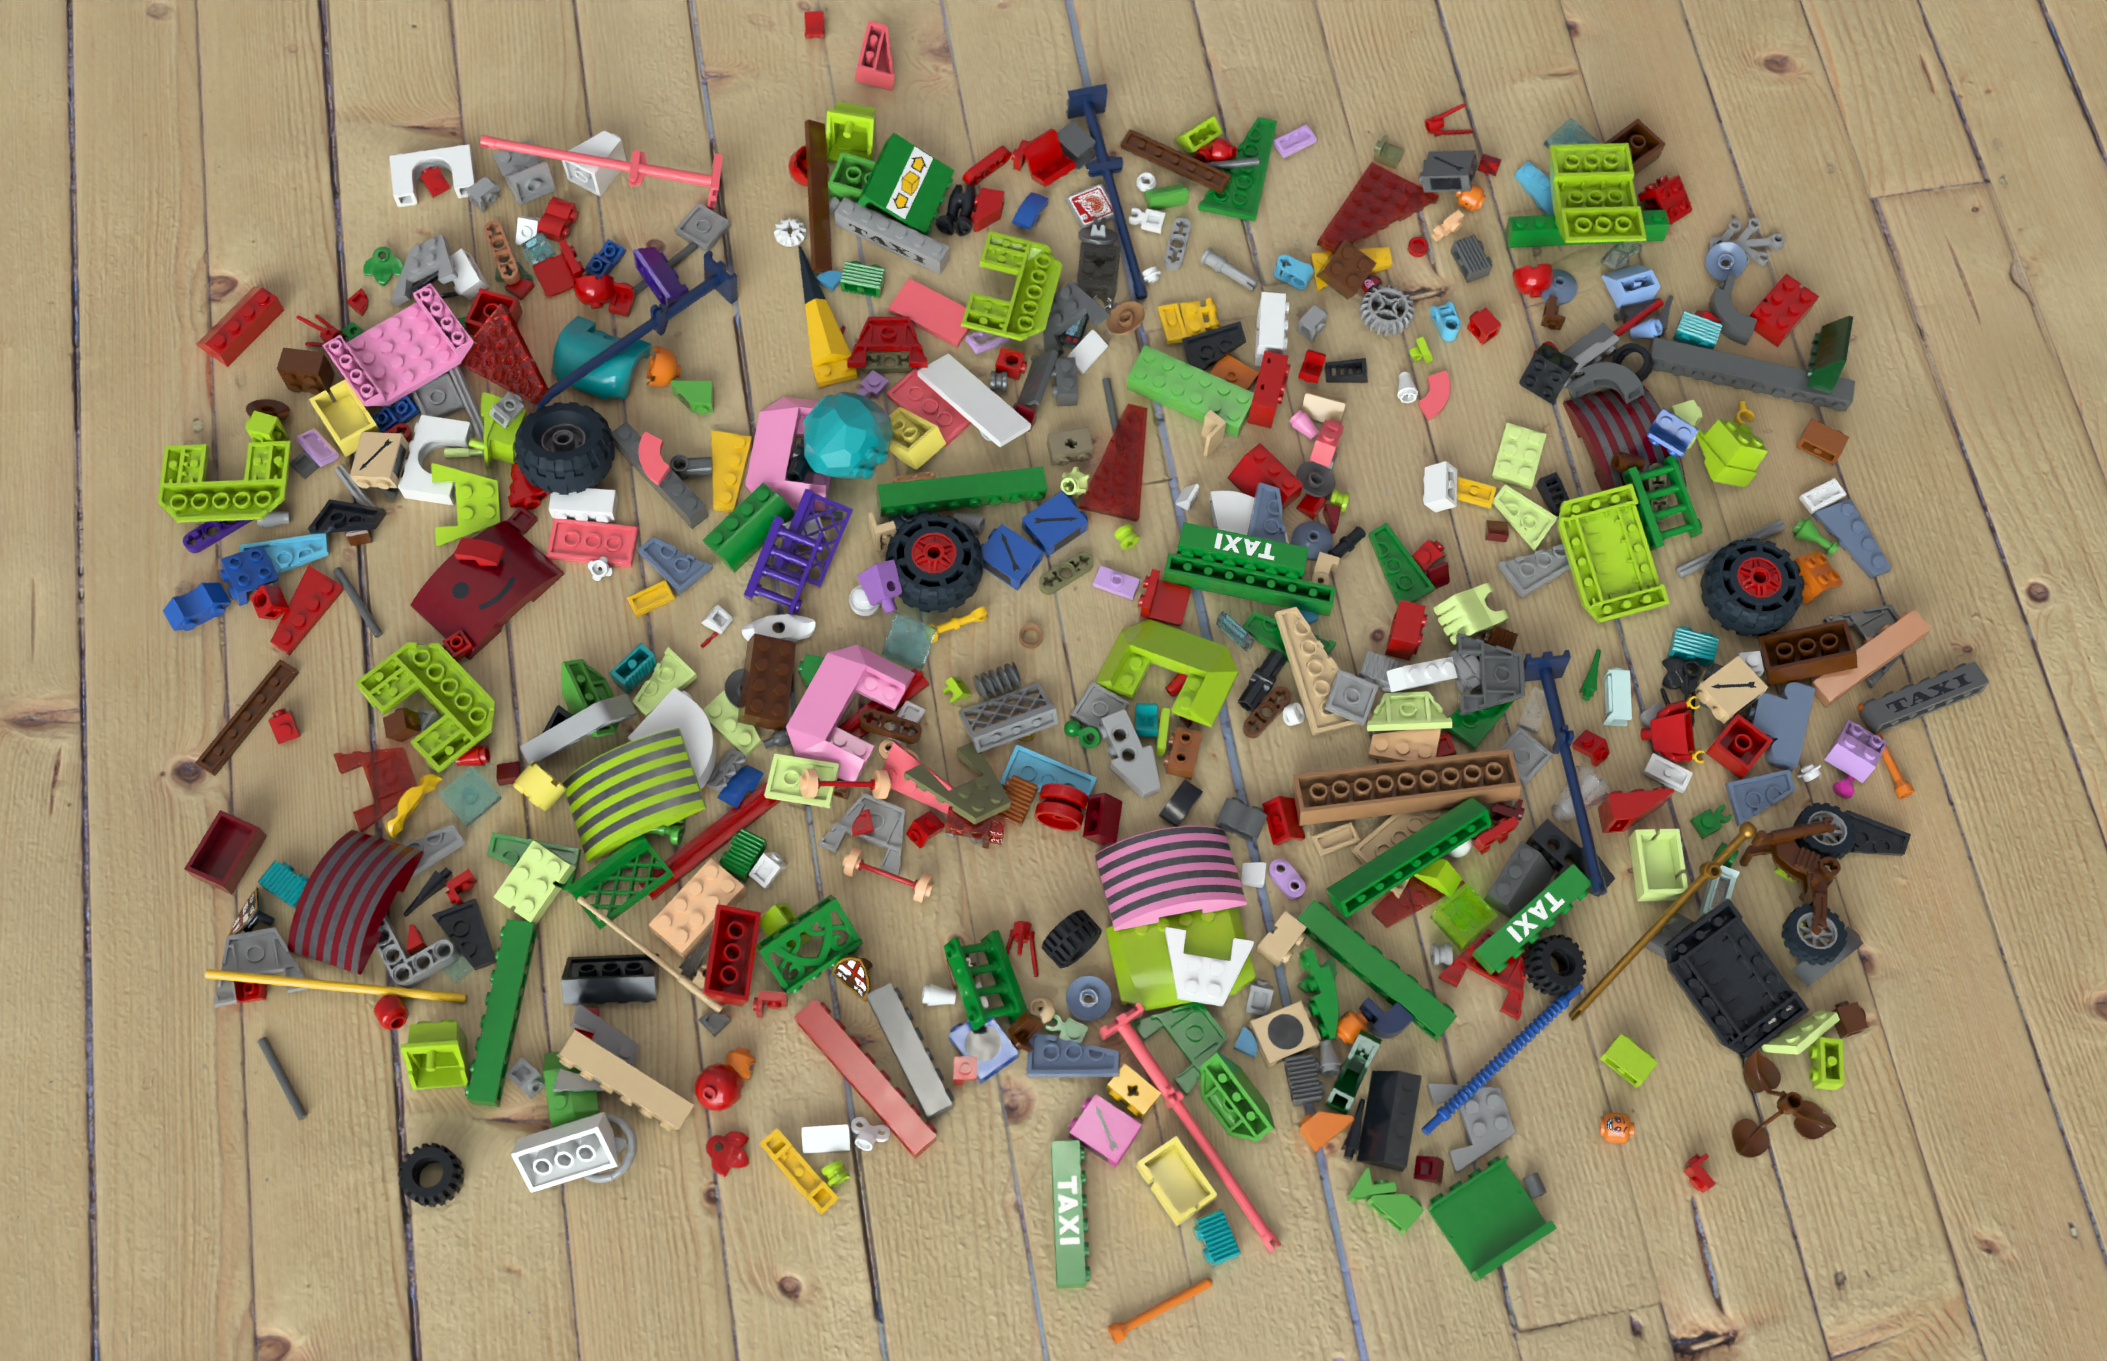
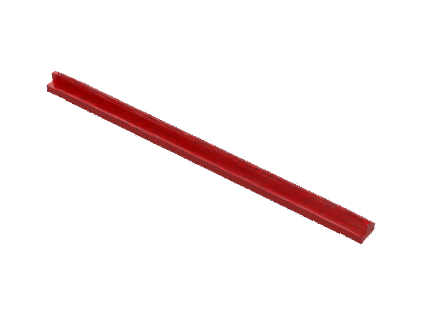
[638,668,929,901]

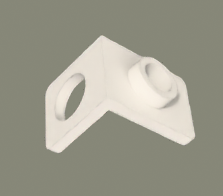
[516,215,541,248]

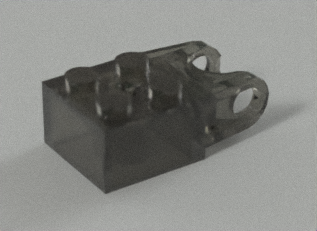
[1077,243,1121,313]

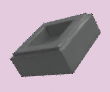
[289,451,320,479]

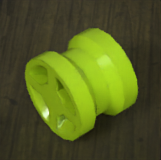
[1330,489,1350,513]
[1114,524,1140,550]
[821,1159,850,1188]

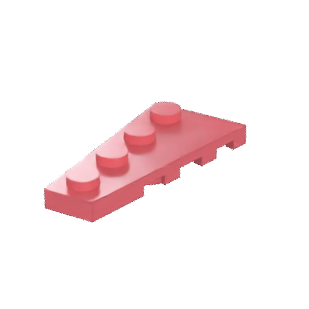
[882,741,959,818]

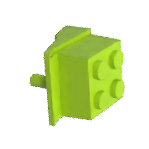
[826,101,876,163]
[469,392,527,468]
[1696,419,1768,488]
[400,1019,471,1090]

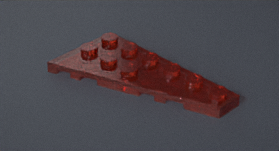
[1077,404,1147,522]

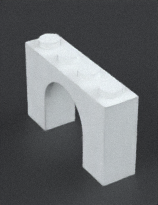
[389,145,476,207]
[398,415,474,506]

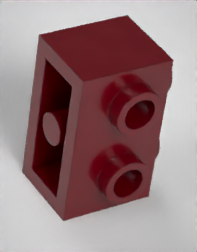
[1082,792,1123,846]

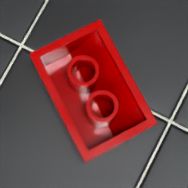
[1228,443,1303,510]

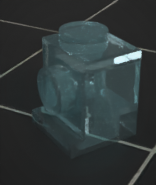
[521,232,557,265]

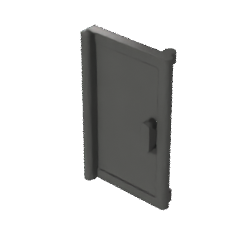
[1013,349,1059,409]

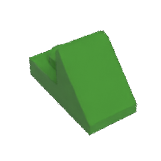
[1347,1167,1397,1202]

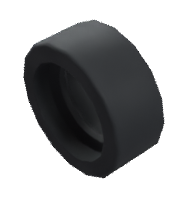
[1611,343,1653,382]

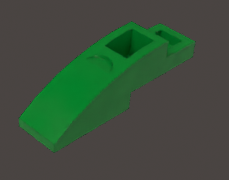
[1298,947,1338,1040]

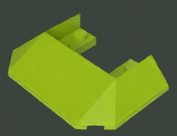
[961,231,1063,341]
[157,441,292,523]
[1095,619,1239,728]
[355,642,495,773]

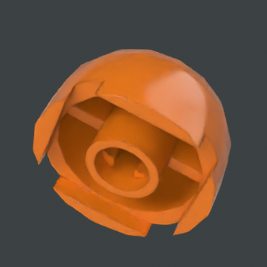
[646,345,681,388]

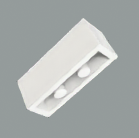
[549,488,618,523]
[1386,657,1457,692]

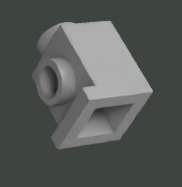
[467,176,500,213]
[1297,305,1328,342]
[489,392,525,429]

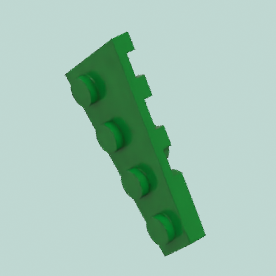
[1242,611,1336,663]

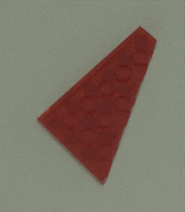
[1317,162,1439,252]
[459,304,549,405]

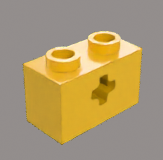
[1106,1064,1161,1119]

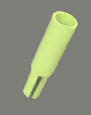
[444,448,484,458]

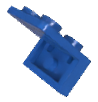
[219,546,279,606]

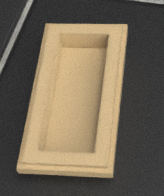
[1311,821,1361,857]

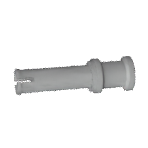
[1200,247,1259,291]

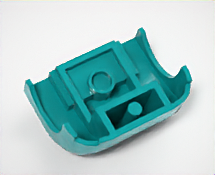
[551,316,651,400]

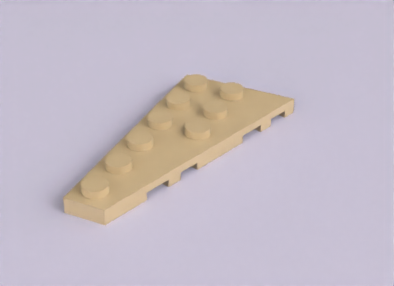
[1274,607,1373,735]
[1352,808,1450,899]

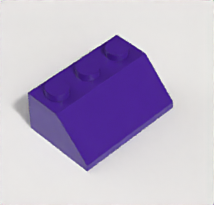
[633,247,689,307]

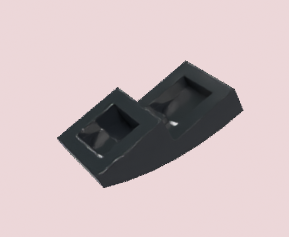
[1159,780,1203,827]

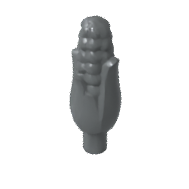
[763,728,791,749]

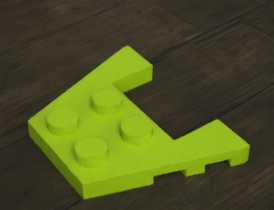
[431,463,501,547]

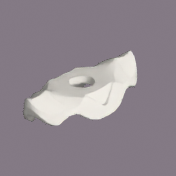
[741,614,816,642]

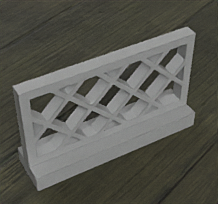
[958,682,1059,754]

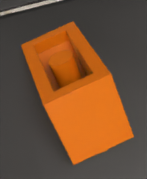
[1298,1112,1355,1152]

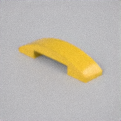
[759,1128,839,1215]

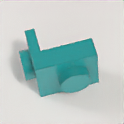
[1135,703,1158,737]

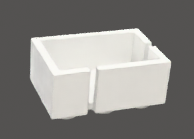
[1254,292,1289,366]

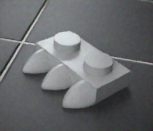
[706,749,747,792]

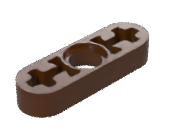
[1243,687,1291,738]
[859,709,922,744]

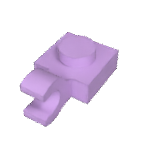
[856,370,889,399]

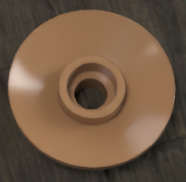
[1106,301,1145,335]

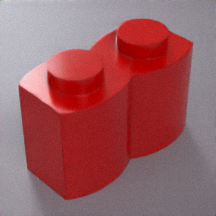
[537,196,579,242]

